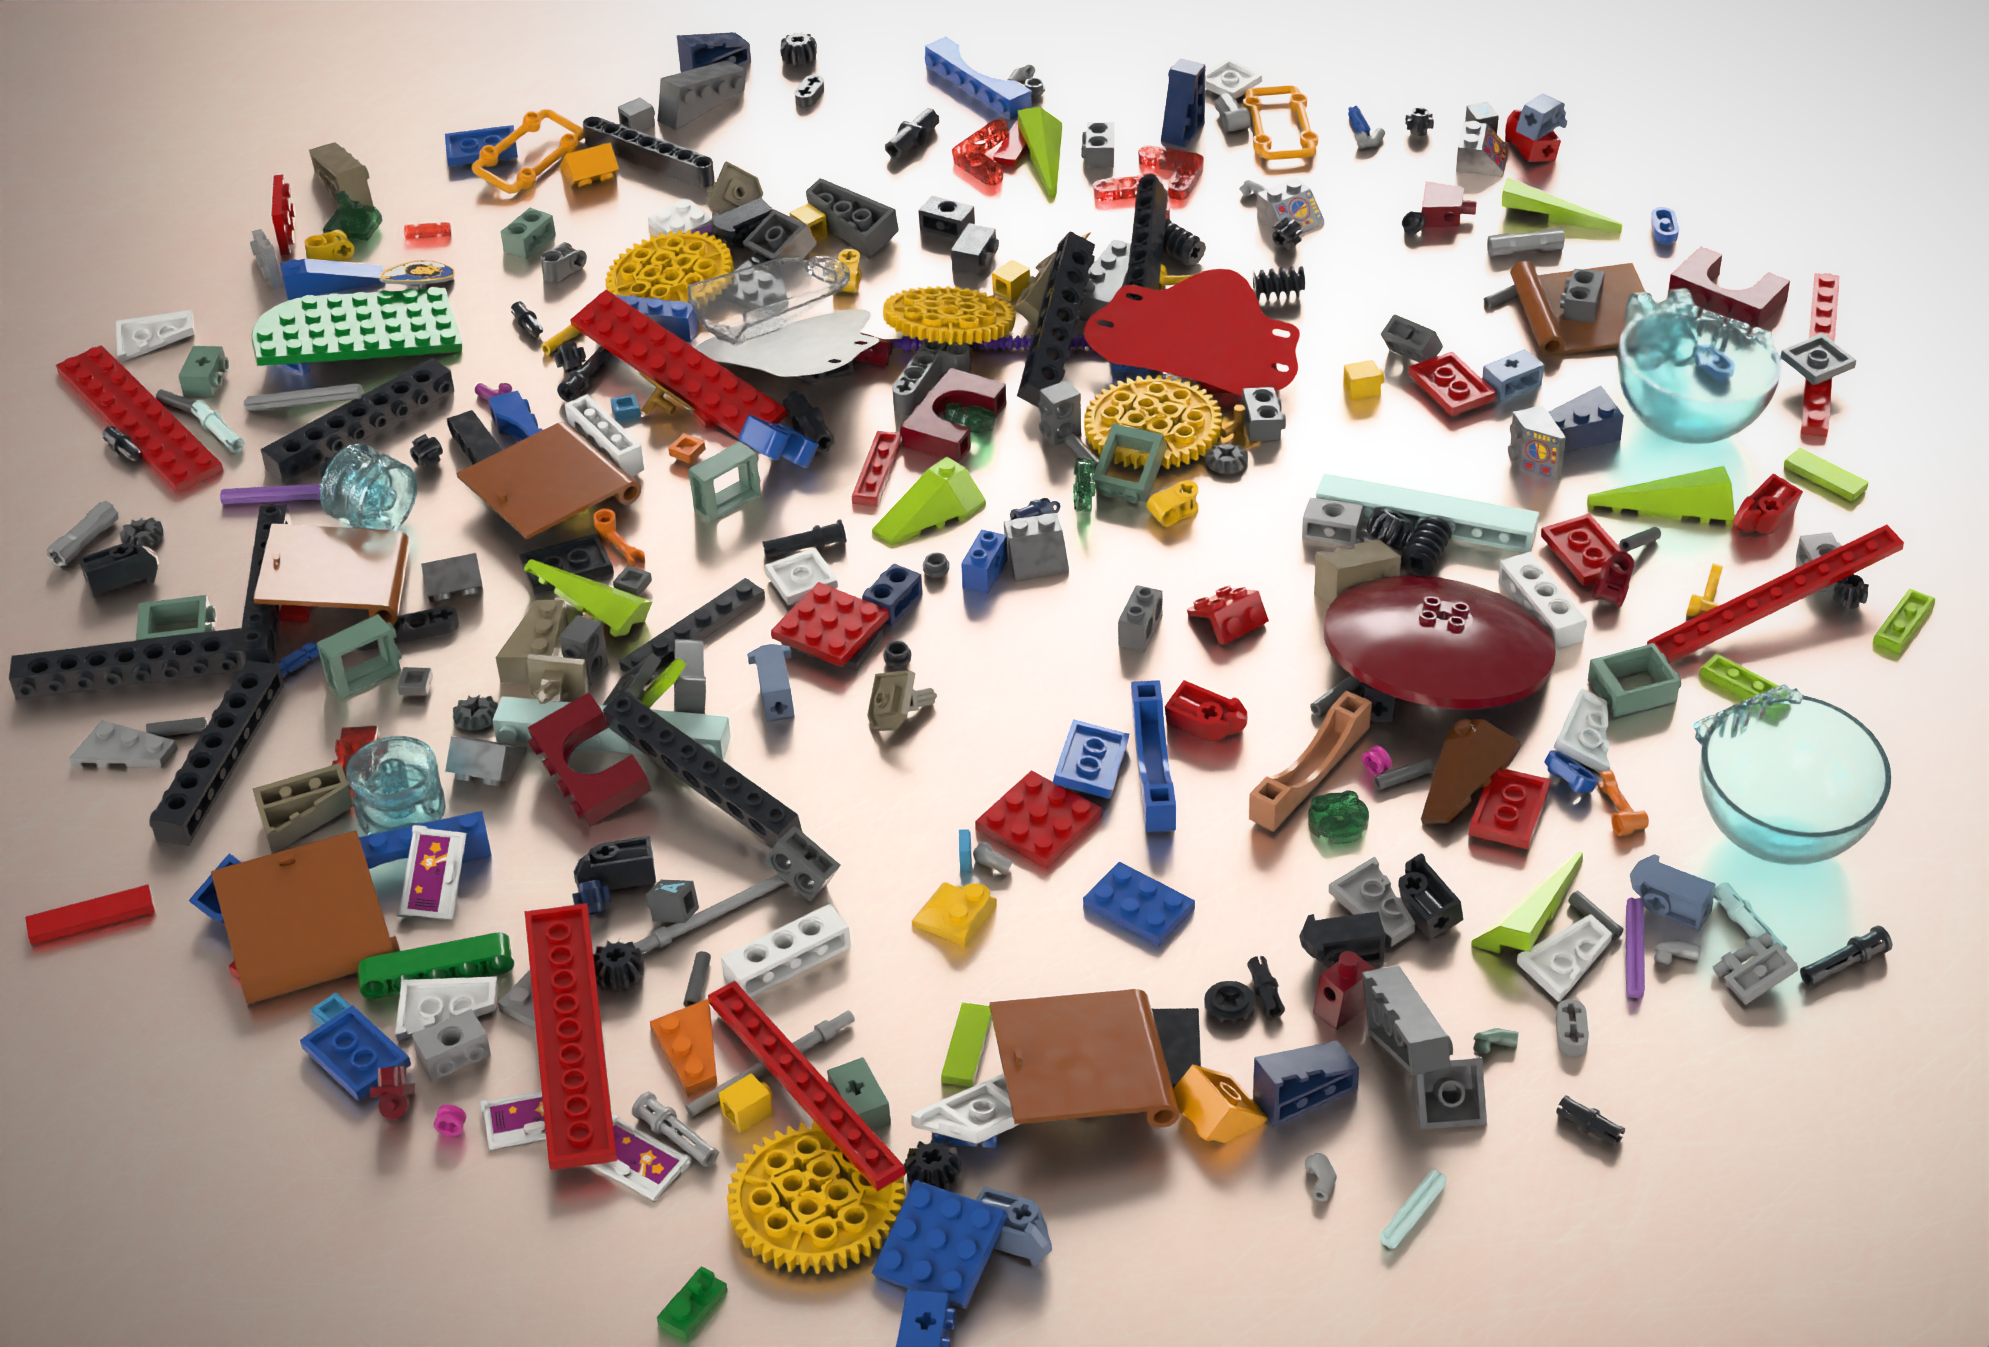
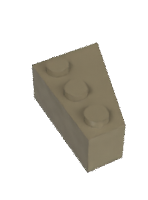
[1013,251,1056,326]
[1314,539,1401,606]
[495,600,568,683]
[253,763,353,854]

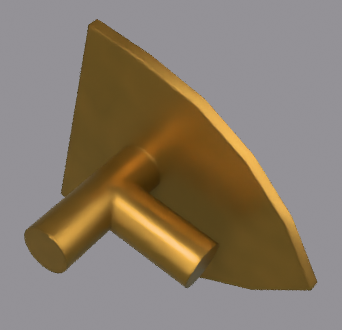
[639,372,695,416]
[1212,404,1262,449]

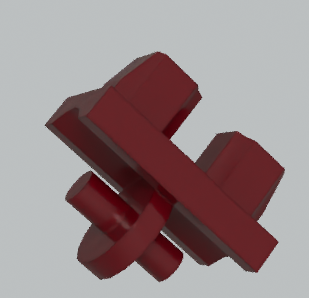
[855,332,893,367]
[370,1066,415,1120]

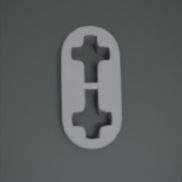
[1556,999,1589,1057]

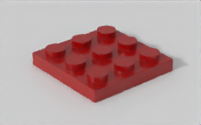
[771,582,889,667]
[975,770,1102,869]

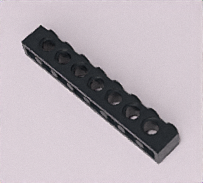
[1016,231,1096,408]
[260,358,455,483]
[238,504,292,668]
[9,628,242,699]
[149,660,284,846]
[603,690,803,847]

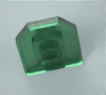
[323,191,383,241]

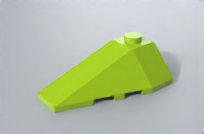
[872,457,986,545]

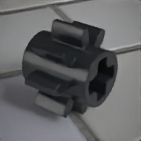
[1405,107,1434,136]
[1272,217,1302,250]
[554,342,586,373]
[410,434,443,469]
[1833,574,1869,609]

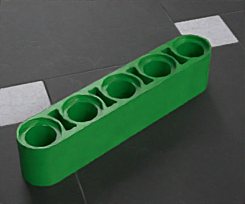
[357,932,515,999]

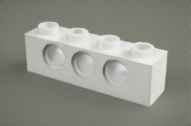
[565,394,645,477]
[1498,552,1588,650]
[721,904,851,997]

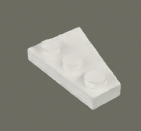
[116,310,195,363]
[1552,687,1611,772]
[1517,914,1612,1002]
[395,977,499,1041]

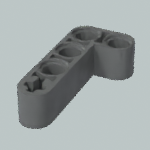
[892,339,971,416]
[674,639,706,714]

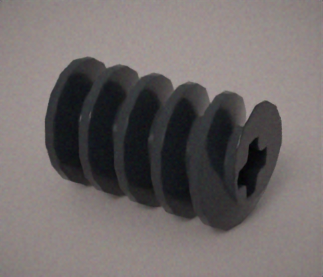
[1162,219,1206,266]
[1252,266,1306,301]
[1401,517,1452,576]

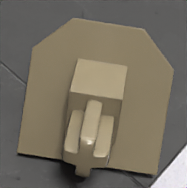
[706,161,764,213]
[527,654,589,704]
[867,670,937,731]

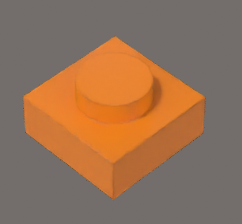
[668,433,706,464]

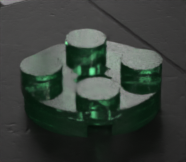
[944,403,997,433]
[1073,458,1096,512]
[1308,790,1369,844]

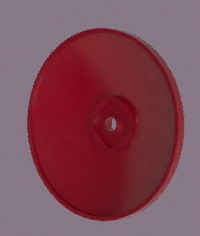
[1323,575,1556,709]

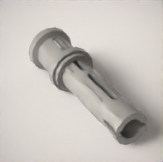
[632,1091,719,1167]

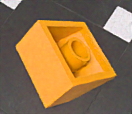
[560,143,619,188]
[1173,1064,1268,1143]

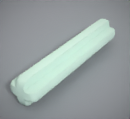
[1380,1170,1446,1249]

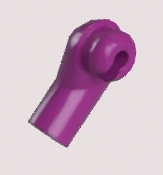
[474,383,513,401]

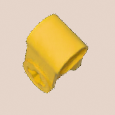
[304,230,354,261]
[831,249,862,293]
[1146,481,1199,527]

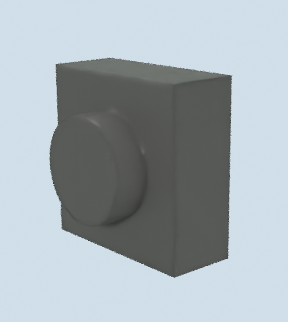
[613,565,652,596]
[397,667,433,696]

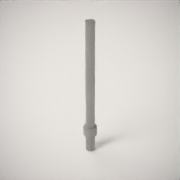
[634,874,788,953]
[685,1010,855,1117]

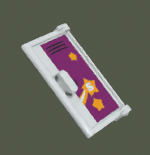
[397,825,467,921]
[480,1091,546,1150]
[591,1114,693,1201]

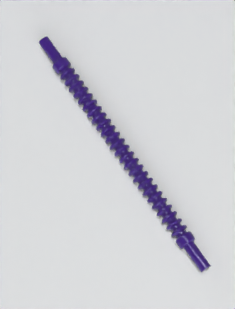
[887,334,1092,352]

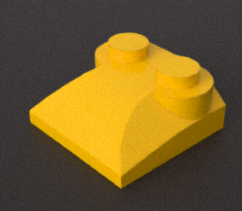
[911,881,997,947]

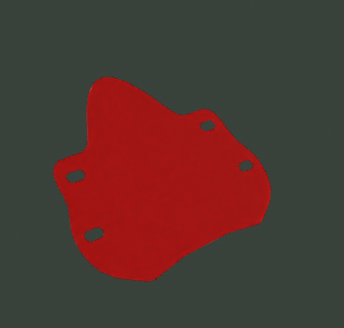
[1084,268,1300,396]

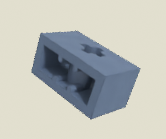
[1482,349,1544,402]

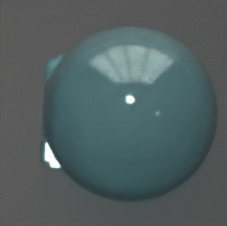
[1616,302,1782,444]
[1693,684,1892,865]

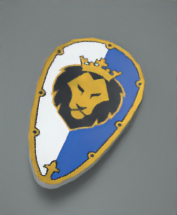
[379,260,455,290]

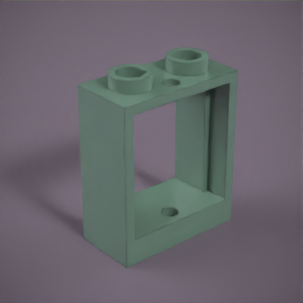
[1092,423,1167,503]
[688,441,761,523]
[136,595,216,641]
[317,614,401,700]
[1587,643,1682,718]

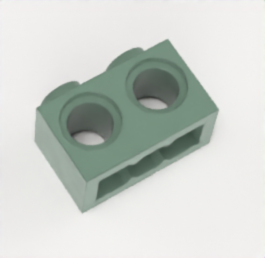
[500,207,556,259]

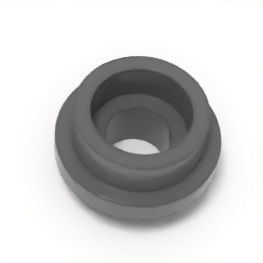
[1024,77,1046,98]
[922,552,950,577]

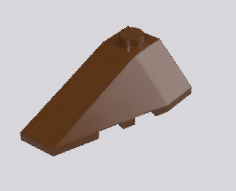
[1420,719,1522,824]

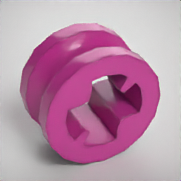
[1362,746,1392,776]
[433,1105,467,1136]

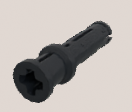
[557,346,612,402]
[762,519,847,559]
[1800,925,1893,986]

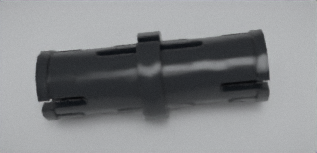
[1247,956,1285,1018]
[1556,1095,1625,1147]

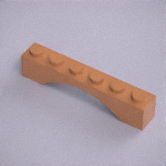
[1248,690,1372,831]

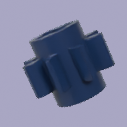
[572,880,611,915]

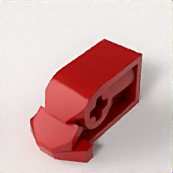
[1505,109,1562,162]
[1733,473,1804,534]
[1164,680,1249,742]

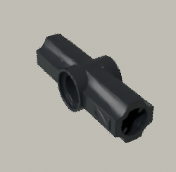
[884,107,940,160]
[783,391,834,453]

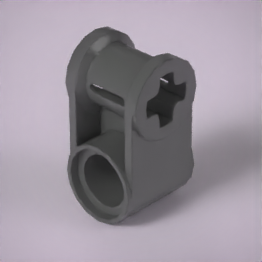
[541,242,587,283]

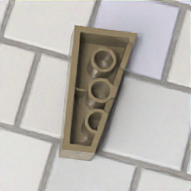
[309,142,375,218]

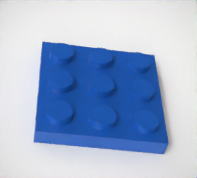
[871,1180,1008,1309]

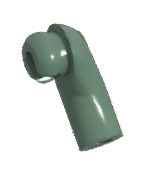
[1473,1028,1519,1054]

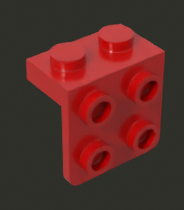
[1186,585,1269,644]

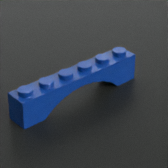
[924,36,1032,120]
[488,390,542,442]
[1131,680,1176,832]
[359,811,492,870]

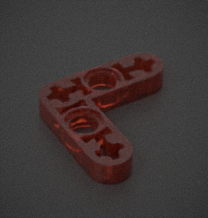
[951,119,1010,186]
[1138,145,1204,200]
[1093,174,1170,219]

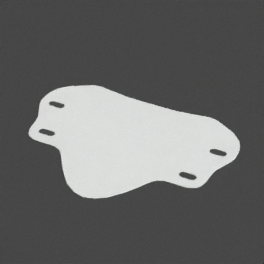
[696,309,879,377]

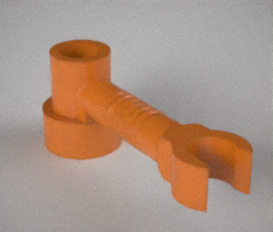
[593,509,645,567]
[1597,770,1649,836]

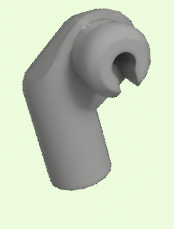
[1006,64,1036,82]
[1354,127,1386,149]
[1239,180,1267,197]
[973,842,1013,875]
[1654,940,1701,965]
[1305,1153,1337,1201]

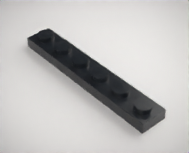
[619,578,765,673]

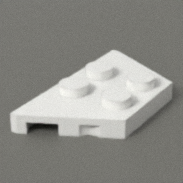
[911,1073,1019,1144]

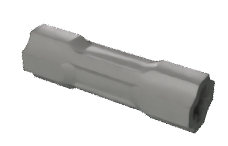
[1487,228,1565,257]
[47,501,119,567]

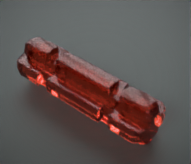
[404,222,452,239]

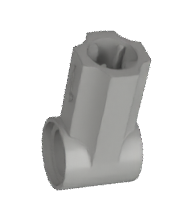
[1215,93,1251,132]

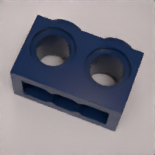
[862,563,923,627]

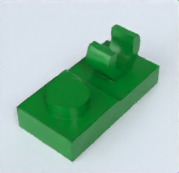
[657,1266,728,1340]

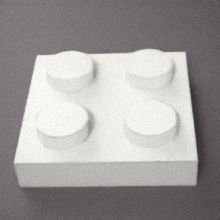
[1205,58,1263,99]
[647,198,713,236]
[765,548,839,605]

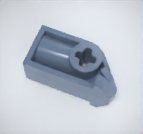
[1516,93,1568,141]
[747,643,795,722]
[1629,854,1716,931]
[976,1186,1052,1267]

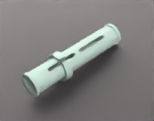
[191,400,245,453]
[1714,882,1788,951]

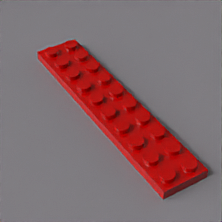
[570,289,787,438]
[56,345,224,493]
[524,903,617,1170]

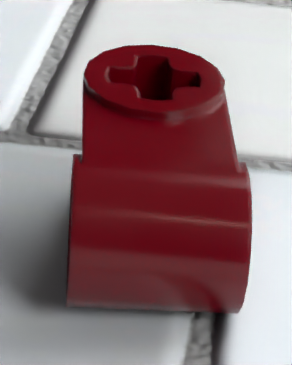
[1592,550,1635,609]

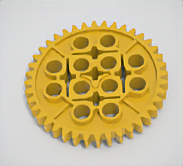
[605,230,734,311]
[883,285,1016,345]
[1084,375,1222,469]
[727,1121,906,1274]

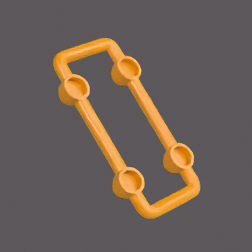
[1243,85,1319,160]
[472,109,584,194]

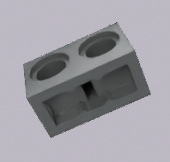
[1081,122,1115,168]
[1560,268,1604,323]
[1380,314,1444,363]
[1038,380,1082,446]
[1241,387,1286,441]
[1118,585,1163,652]
[559,615,609,686]
[764,825,841,902]

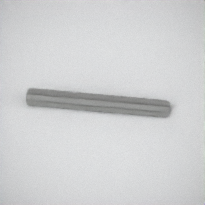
[244,384,363,412]

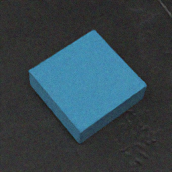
[610,394,641,421]
[958,829,972,873]
[310,992,351,1025]

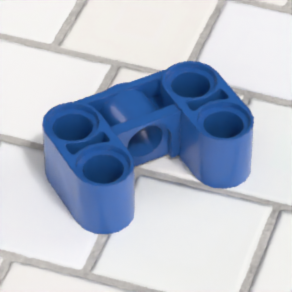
[737,415,819,468]

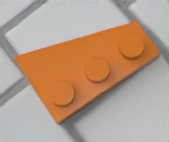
[649,999,717,1096]

